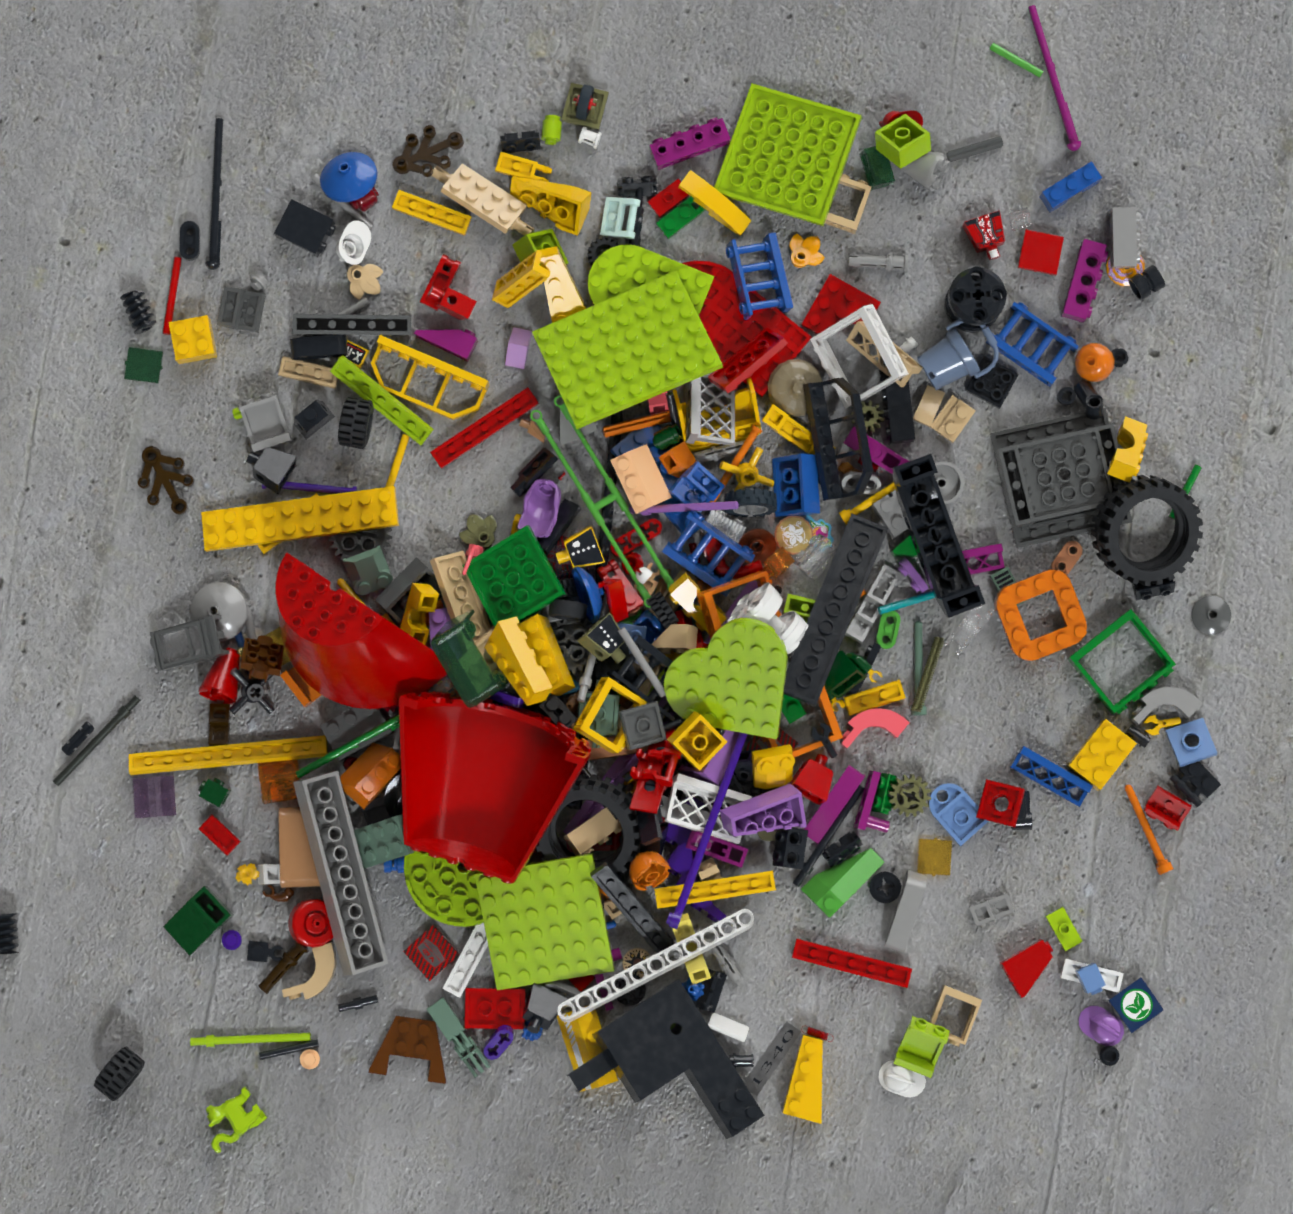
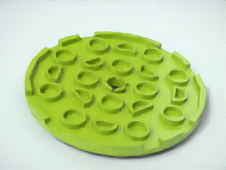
[404,851,484,927]

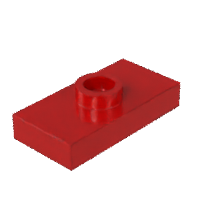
[648,178,689,218]
[198,814,241,856]

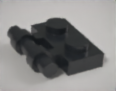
[1169,761,1221,807]

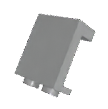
[238,392,291,452]

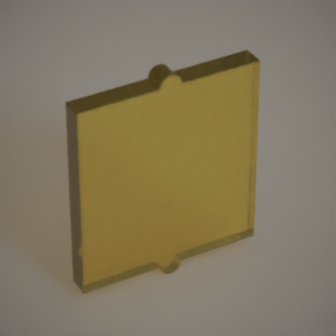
[917,838,952,876]

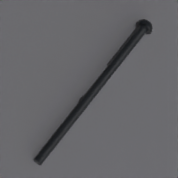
[205,118,223,270]

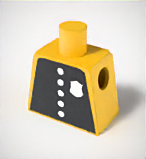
[555,525,605,568]

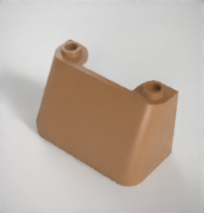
[279,807,320,888]

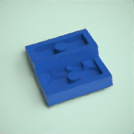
[668,461,725,513]

